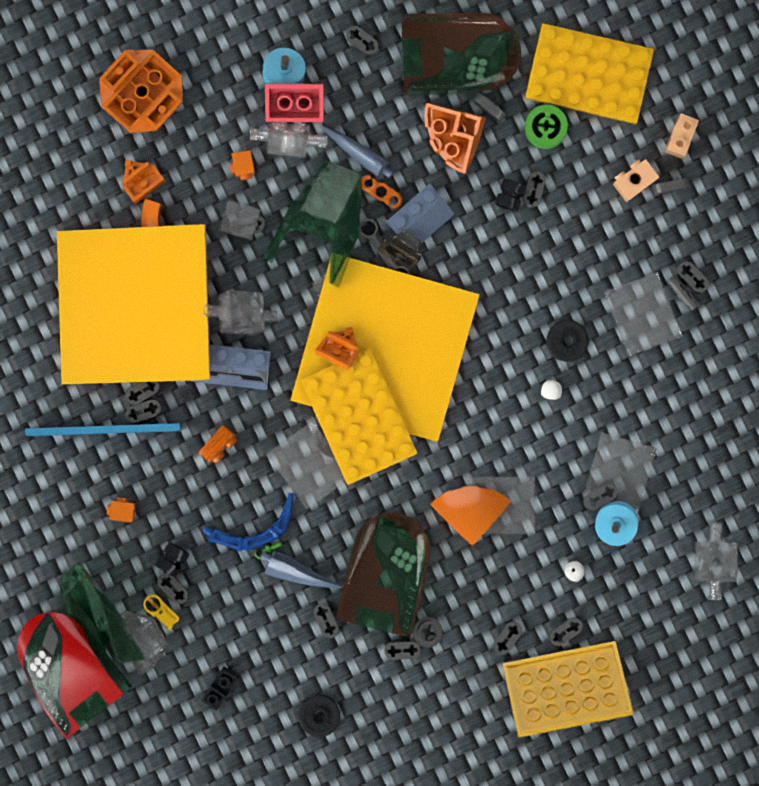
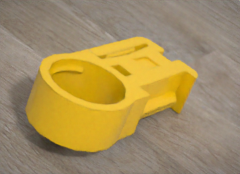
[143,594,179,630]

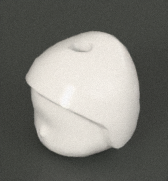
[541,380,562,400]
[565,561,584,582]

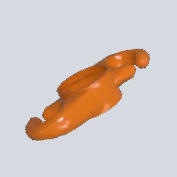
[360,175,403,209]

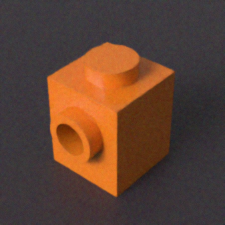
[230,150,255,181]
[107,497,137,523]

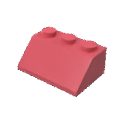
[265,83,324,122]

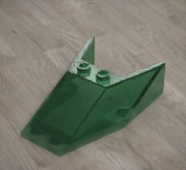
[262,161,362,288]
[59,563,146,673]

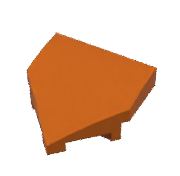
[122,160,166,204]
[315,327,358,371]

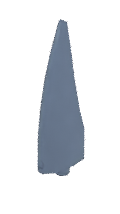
[321,125,393,178]
[260,550,342,588]

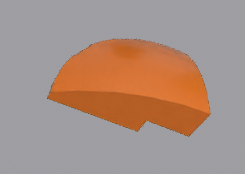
[424,103,486,174]
[430,486,511,546]

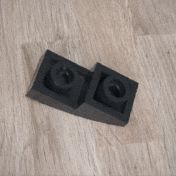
[201,666,240,711]

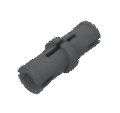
[666,274,700,312]

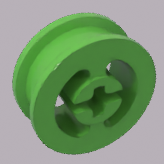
[525,105,568,149]

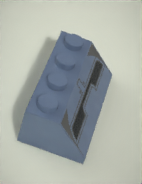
[191,344,272,390]

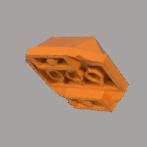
[99,50,183,134]

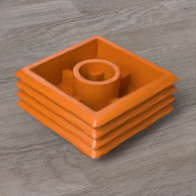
[199,425,237,463]

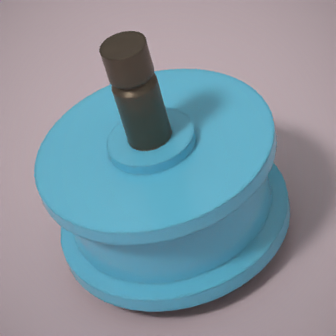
[263,48,306,84]
[595,501,639,546]

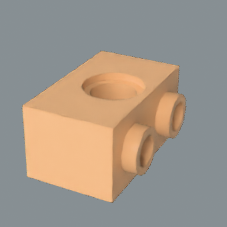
[665,114,699,159]
[613,159,659,202]

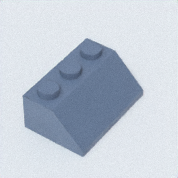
[386,184,454,252]

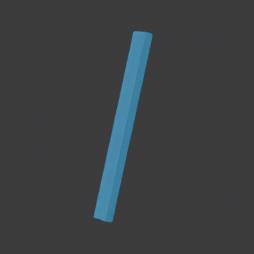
[25,423,181,436]

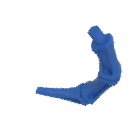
[202,493,294,551]

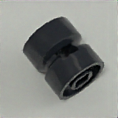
[495,178,527,212]
[155,541,190,577]

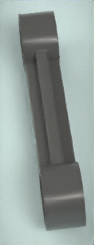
[359,218,410,275]

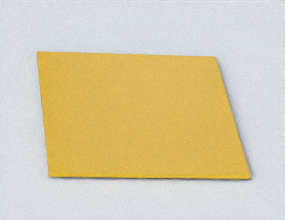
[57,224,210,384]
[290,253,480,442]

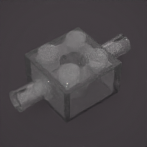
[250,122,328,157]
[203,290,277,336]
[695,522,737,600]

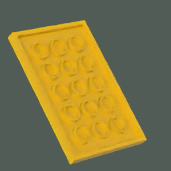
[525,23,654,124]
[300,349,418,485]
[503,641,633,738]

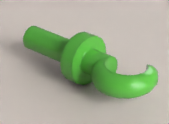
[254,542,282,559]

